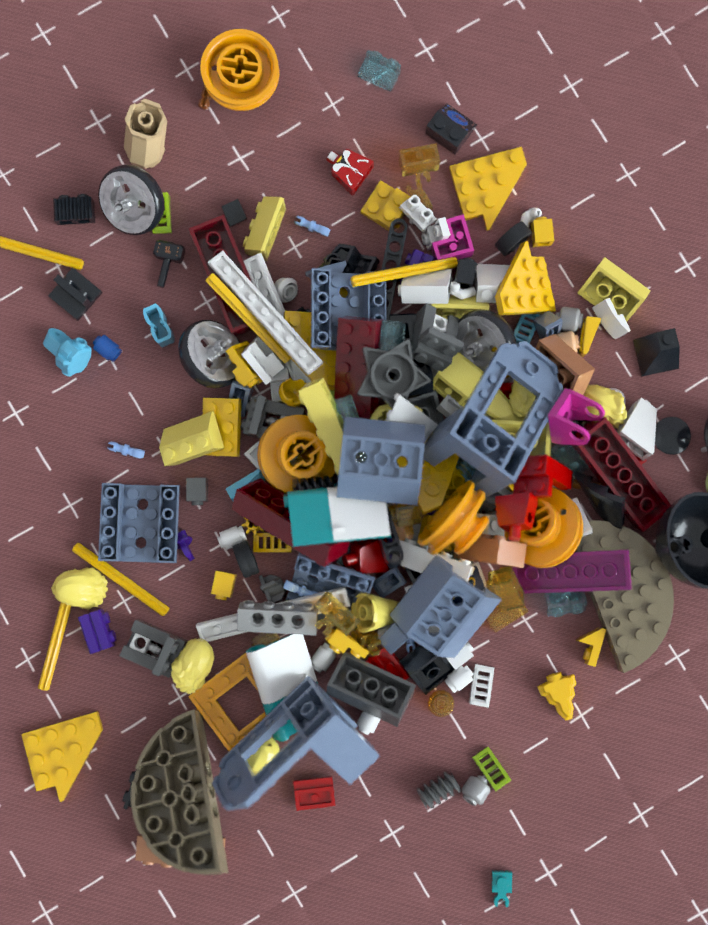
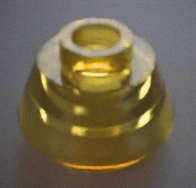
[428,690,454,717]

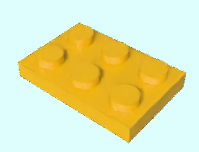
[203,398,241,457]

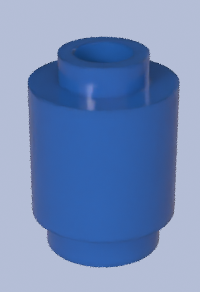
[92,335,122,362]

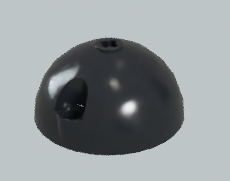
[656,492,708,589]

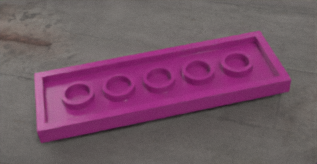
[512,549,632,594]

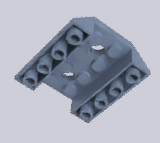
[311,268,387,351]
[337,417,425,505]
[98,483,180,563]
[286,554,375,633]
[390,555,501,658]

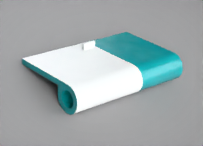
[283,487,391,546]
[246,634,318,742]

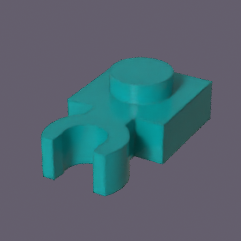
[491,870,512,907]

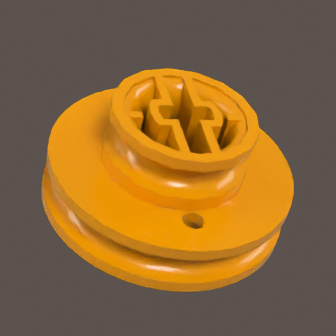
[200,29,279,111]
[257,415,335,493]
[417,480,489,555]
[504,487,583,568]

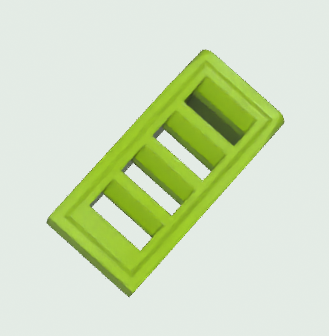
[152,192,172,234]
[472,747,511,792]

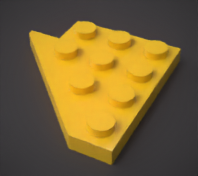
[449,147,527,231]
[495,241,556,315]
[267,311,336,391]
[396,437,460,515]
[21,711,103,802]

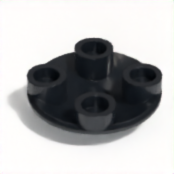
[655,417,691,455]

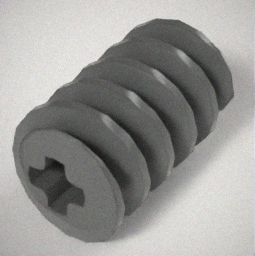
[416,771,461,809]

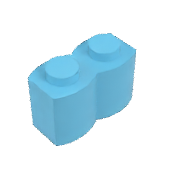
[143,303,175,348]

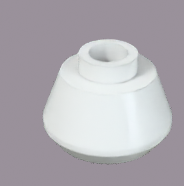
[274,278,298,303]

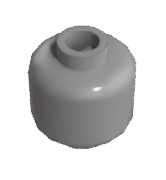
[556,307,584,333]
[461,775,491,806]

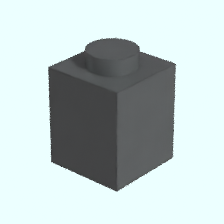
[186,478,208,506]

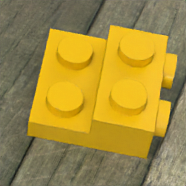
[360,180,411,231]
[226,341,263,388]
[325,627,369,659]

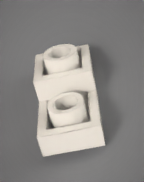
[421,217,450,250]
[592,298,631,339]

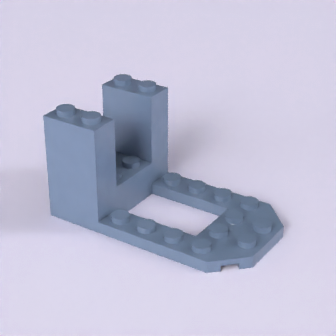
[423,341,564,499]
[212,676,380,811]

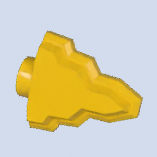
[537,672,576,721]

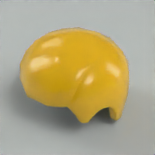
[279,378,306,407]

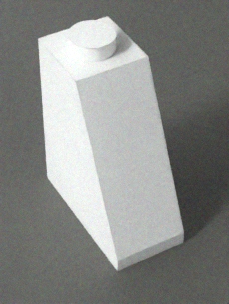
[474,264,510,303]
[398,269,452,304]
[617,397,657,460]

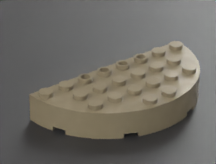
[575,520,674,673]
[131,709,229,875]

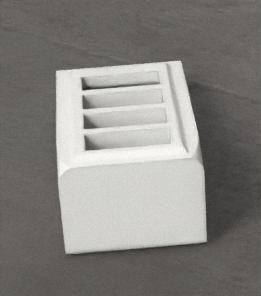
[468,664,495,708]

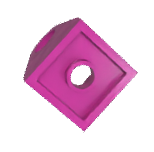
[548,388,605,445]

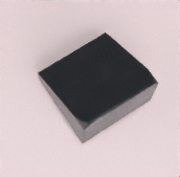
[221,199,247,227]

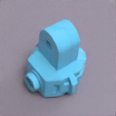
[43,328,91,376]

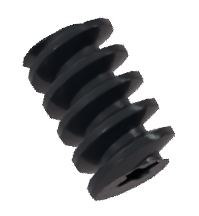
[292,476,335,491]

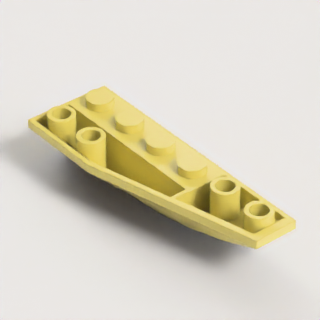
[433,352,523,421]
[298,378,344,475]

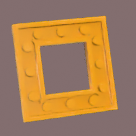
[188,653,266,751]

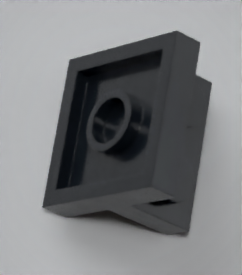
[48,267,103,321]

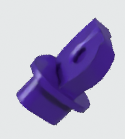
[177,530,195,561]

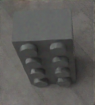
[327,652,416,727]

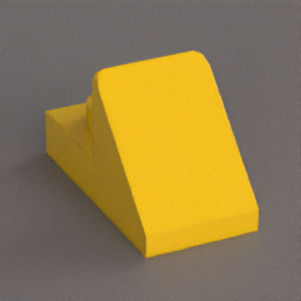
[576,627,606,667]

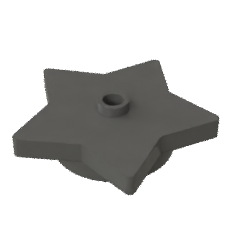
[357,340,431,409]

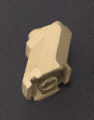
[124,99,167,169]

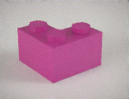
[431,214,474,261]

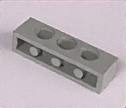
[237,600,318,635]

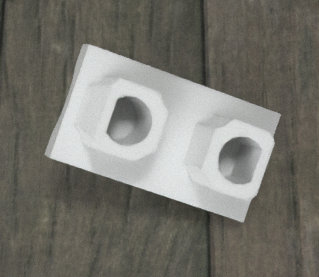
[399,195,437,232]

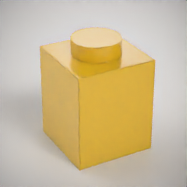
[530,217,554,247]
[211,571,237,600]

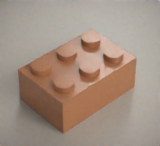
[536,334,595,395]
[454,534,527,568]

